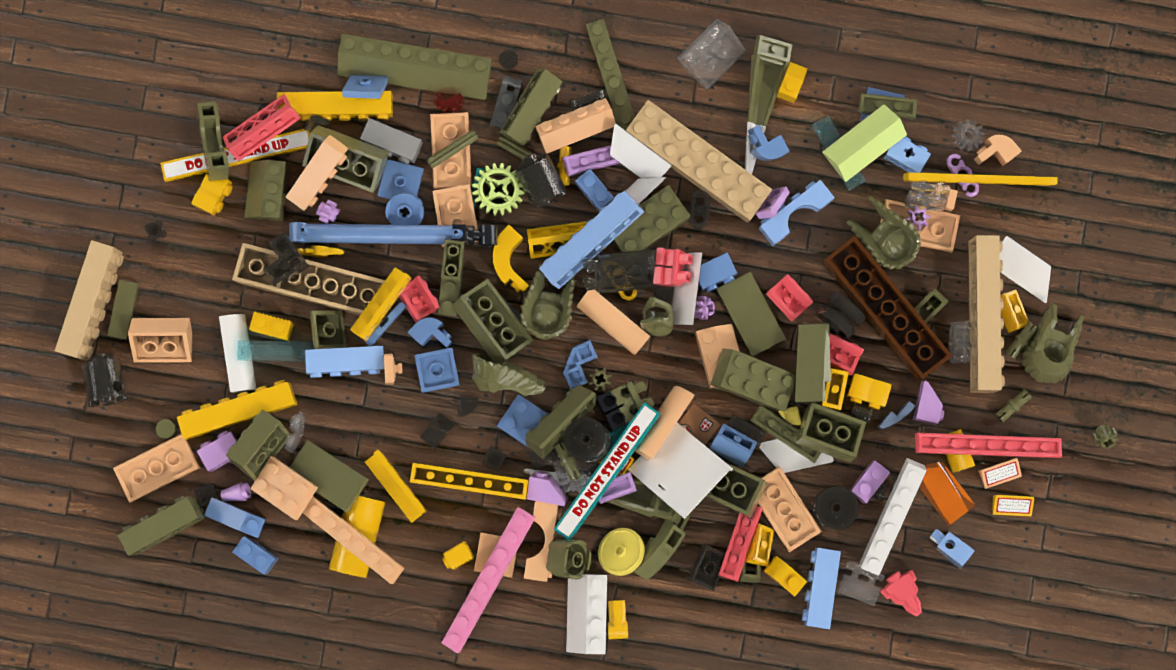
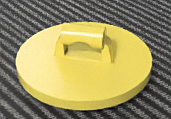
[598,528,645,576]

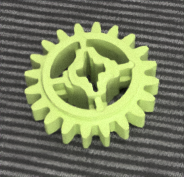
[472,163,525,216]

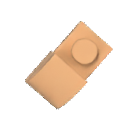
[974,135,1022,166]

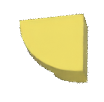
[778,406,802,425]

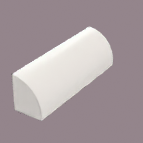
[219,314,256,394]

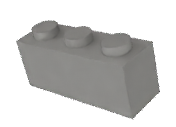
[360,118,423,164]

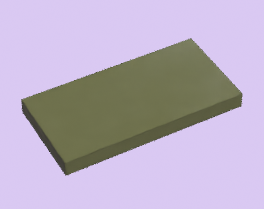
[716,272,786,357]
[290,440,369,513]

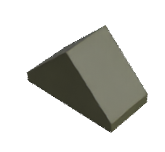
[914,288,949,323]

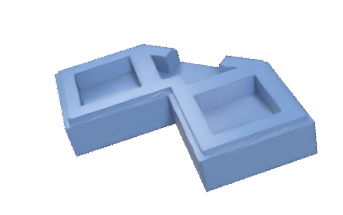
[366,302,407,346]
[563,340,598,389]

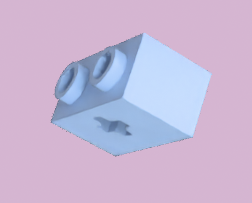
[884,136,930,173]

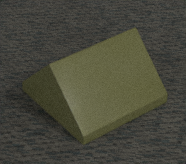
[310,310,347,349]

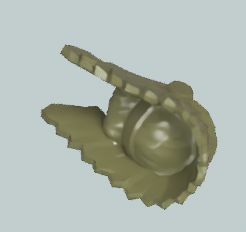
[847,196,921,269]
[520,264,575,340]
[1021,303,1085,384]
[471,353,546,396]

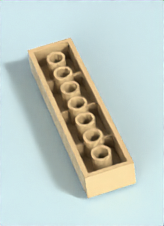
[626,100,773,223]
[968,235,1005,393]
[232,243,385,321]

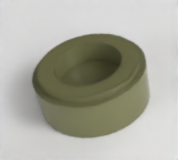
[156,419,176,439]

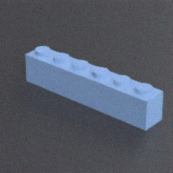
[539,190,644,289]

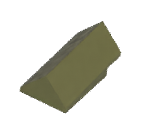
[795,324,831,404]

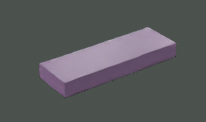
[562,145,620,177]

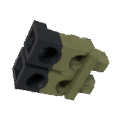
[596,380,654,431]

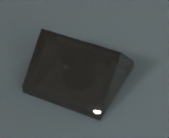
[686,543,725,591]

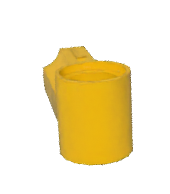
[608,600,628,639]

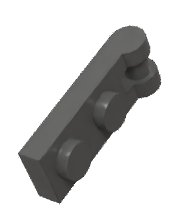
[490,75,523,129]

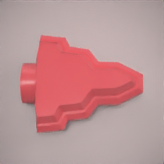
[880,570,922,616]

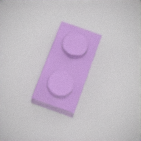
[756,187,790,219]

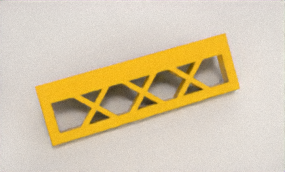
[527,221,606,258]
[350,267,411,342]
[365,450,427,523]

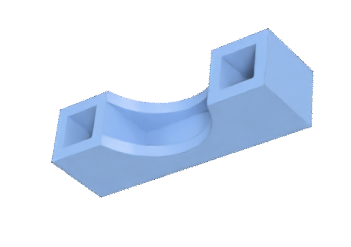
[759,180,835,246]

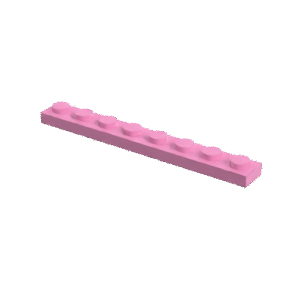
[442,507,536,653]

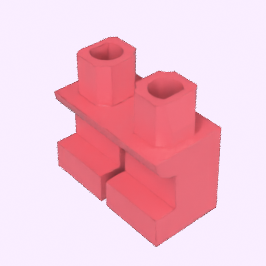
[653,248,693,287]

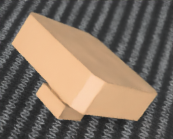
[384,354,402,385]

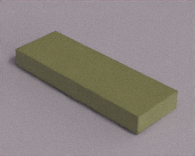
[858,93,918,119]
[107,280,139,340]

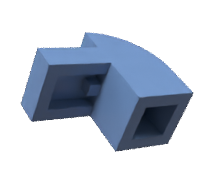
[748,125,790,161]
[407,318,452,348]

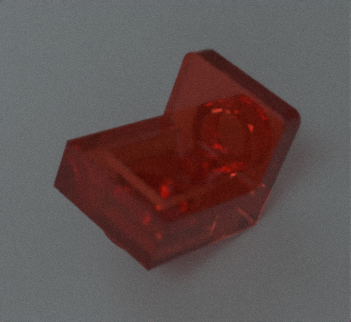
[434,92,465,113]

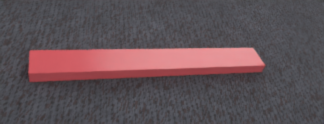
[915,433,1062,458]

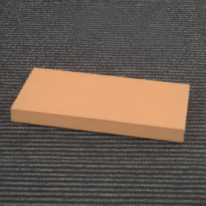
[430,112,472,190]
[880,199,960,253]
[113,434,200,503]
[758,466,822,552]

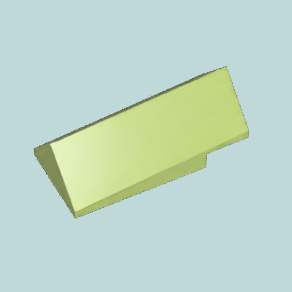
[822,105,907,182]

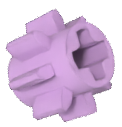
[316,200,340,224]
[906,206,930,231]
[694,296,715,320]

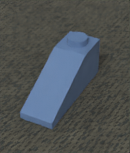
[204,498,266,538]

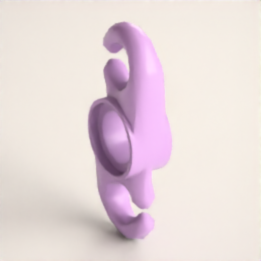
[947,154,979,197]

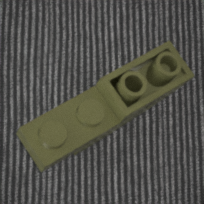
[438,239,465,316]
[633,510,691,580]

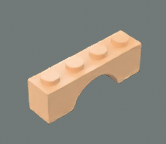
[524,501,562,582]

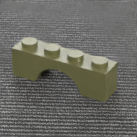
[196,101,229,181]

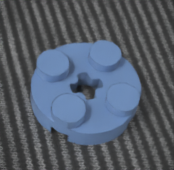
[385,192,424,225]

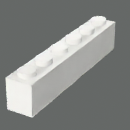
[860,458,926,576]

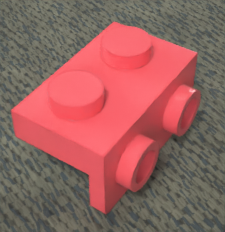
[766,274,813,322]
[399,275,439,323]
[829,334,864,375]

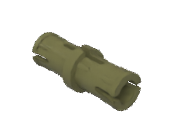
[1005,321,1038,359]
[995,389,1032,423]
[554,442,582,482]

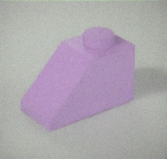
[913,381,944,425]
[527,471,569,506]

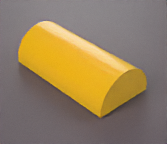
[329,496,386,578]

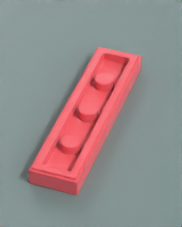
[719,506,763,582]

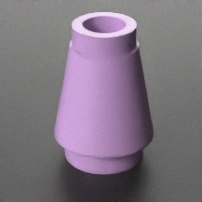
[220,482,251,502]

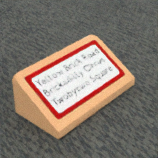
[979,458,1022,489]

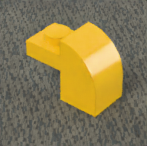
[763,556,807,597]

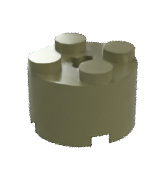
[546,538,591,580]

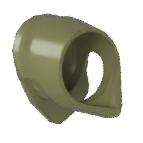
[640,297,674,337]

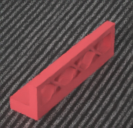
[223,94,301,161]

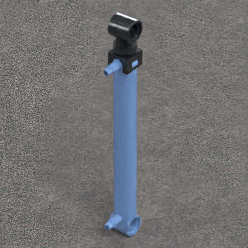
[289,222,498,246]

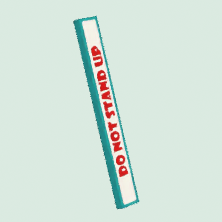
[554,402,661,540]

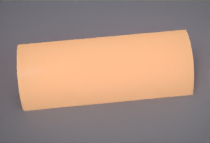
[577,287,650,355]
[635,386,695,460]

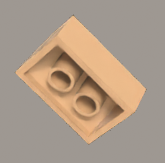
[128,318,192,362]
[695,324,740,389]

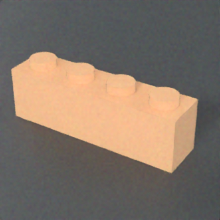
[535,98,616,154]
[286,135,349,211]

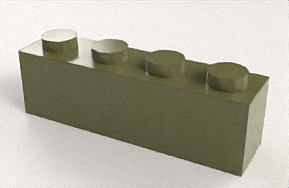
[499,68,563,146]

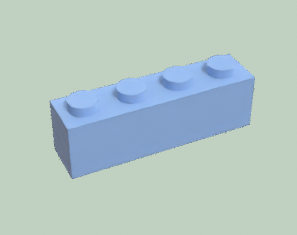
[305,346,384,378]
[802,548,841,629]

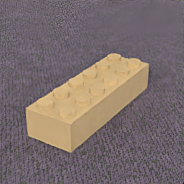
[55,240,123,361]

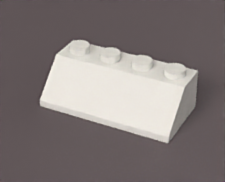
[566,574,607,654]

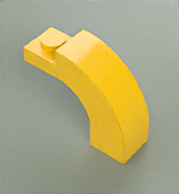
[493,225,530,293]

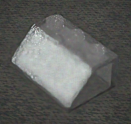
[677,19,746,90]

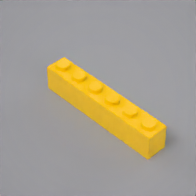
[277,91,393,121]
[177,380,297,440]
[410,463,529,500]

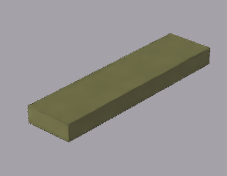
[750,405,821,463]

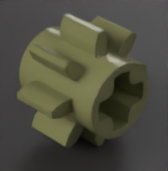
[589,368,612,391]
[1093,425,1118,449]

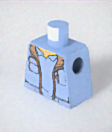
[929,529,974,569]

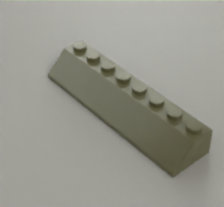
[337,34,492,100]

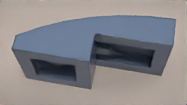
[877,401,915,430]

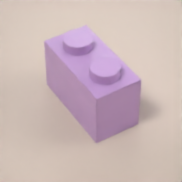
[197,431,238,472]
[848,461,890,503]

